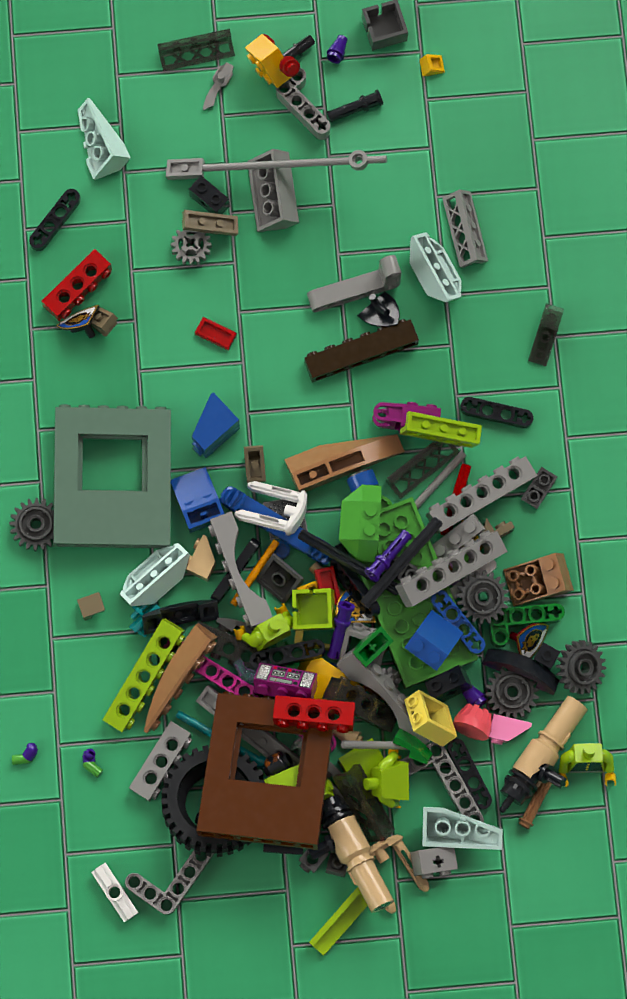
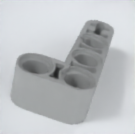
[276,68,331,140]

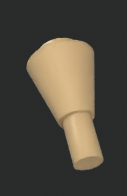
[333,730,363,741]

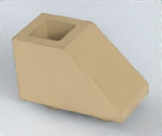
[186,535,216,582]

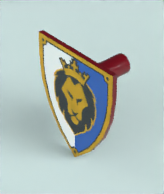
[509,623,549,658]

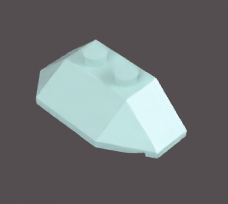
[409,232,461,302]
[120,543,190,606]

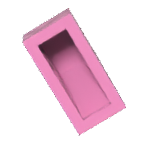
[488,714,532,745]

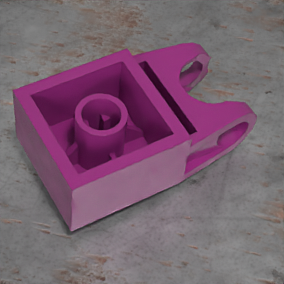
[372,402,441,435]

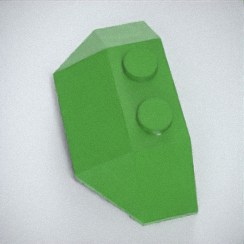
[339,484,381,563]

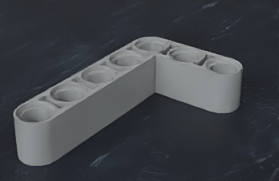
[307,255,402,312]
[400,742,484,822]
[125,850,215,915]

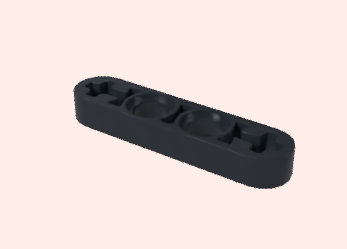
[29,189,81,251]
[460,397,534,428]
[211,537,261,604]
[330,559,380,618]
[250,639,326,670]
[447,738,492,810]

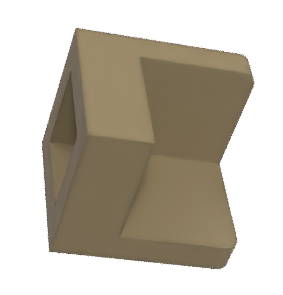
[77,592,105,620]

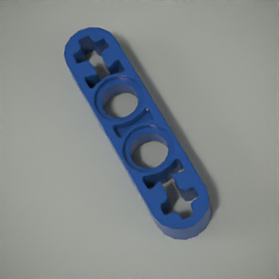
[431,590,485,654]

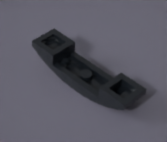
[142,600,219,635]
[482,649,560,695]

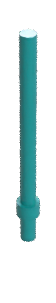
[175,710,266,769]

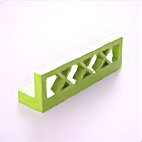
[400,411,482,448]
[309,887,368,956]

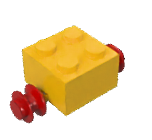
[245,34,300,88]

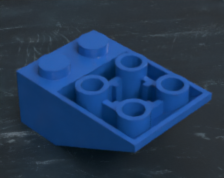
[171,467,225,533]

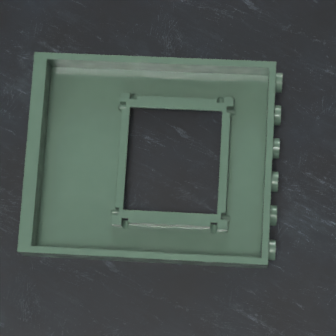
[53,404,171,548]

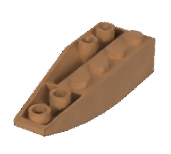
[284,434,405,492]
[144,623,217,733]

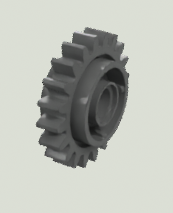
[9,498,54,552]
[455,570,510,624]
[555,640,606,694]
[485,667,539,719]

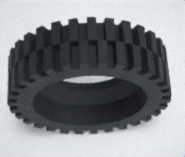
[161,745,265,857]

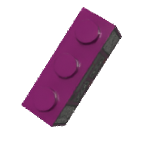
[254,663,317,699]

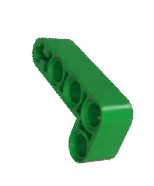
[488,603,565,648]

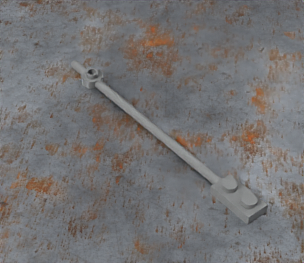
[166,150,387,180]

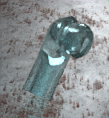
[233,659,257,682]

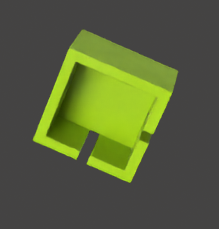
[292,588,335,631]

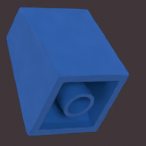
[192,392,240,458]
[404,610,464,671]

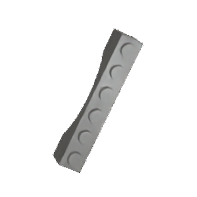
[208,511,273,630]
[337,647,430,745]

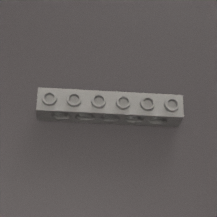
[426,456,537,534]
[395,530,508,607]

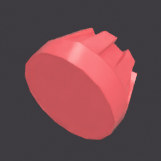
[453,703,492,741]

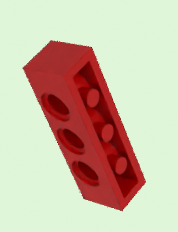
[41,249,112,321]
[273,695,356,733]

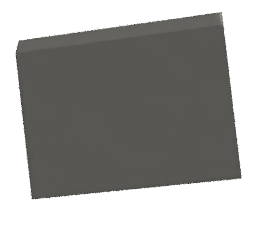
[255,553,304,604]

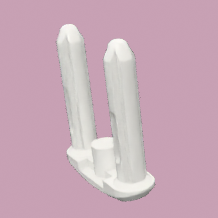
[234,481,307,536]

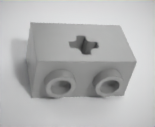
[410,847,458,879]

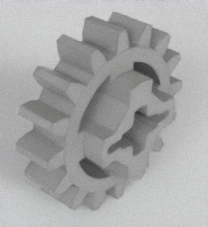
[171,230,212,266]

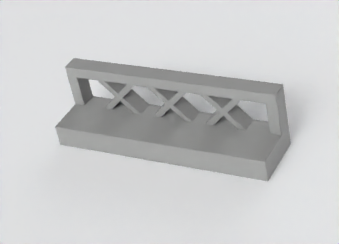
[442,189,488,268]

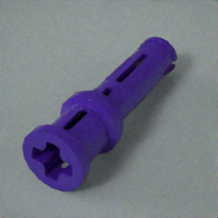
[364,530,412,582]
[327,601,355,659]

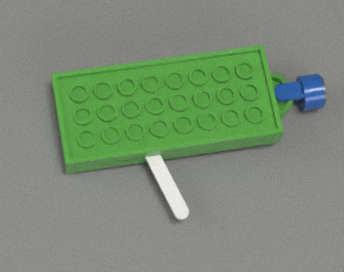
[346,468,497,689]

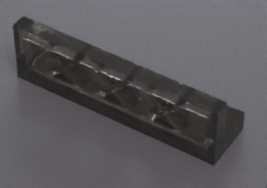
[157,29,235,72]
[386,441,460,499]
[332,764,395,843]

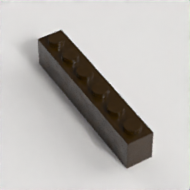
[304,319,419,383]

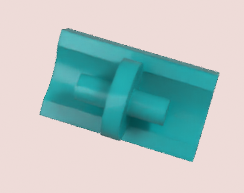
[129,604,160,637]

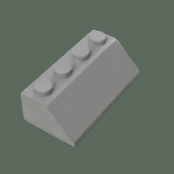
[247,149,299,232]

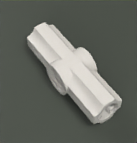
[91,863,139,922]

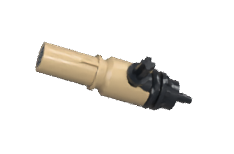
[499,696,588,813]
[308,795,394,913]

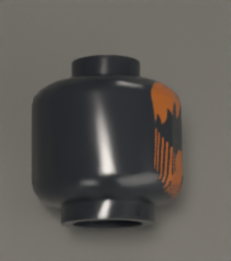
[263,751,294,777]

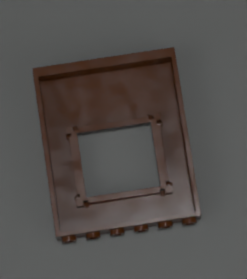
[196,691,336,850]

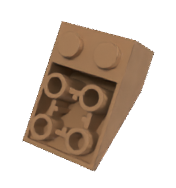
[503,553,574,606]

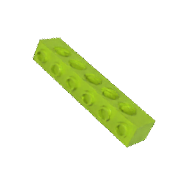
[102,618,185,732]

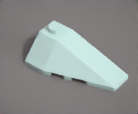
[78,98,131,180]
[422,807,503,850]

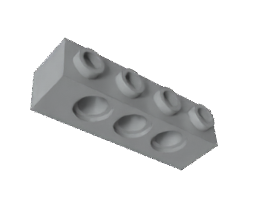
[129,721,192,802]

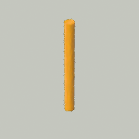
[230,539,280,607]

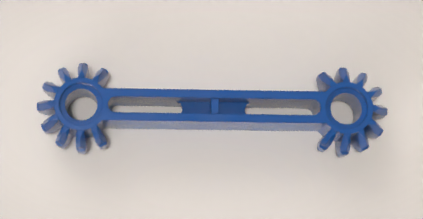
[219,486,332,565]

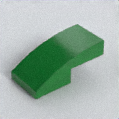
[393,729,433,765]

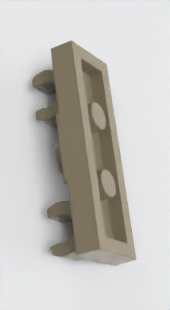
[182,210,238,236]

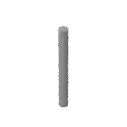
[414,451,466,509]
[341,740,408,750]

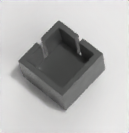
[361,0,408,51]

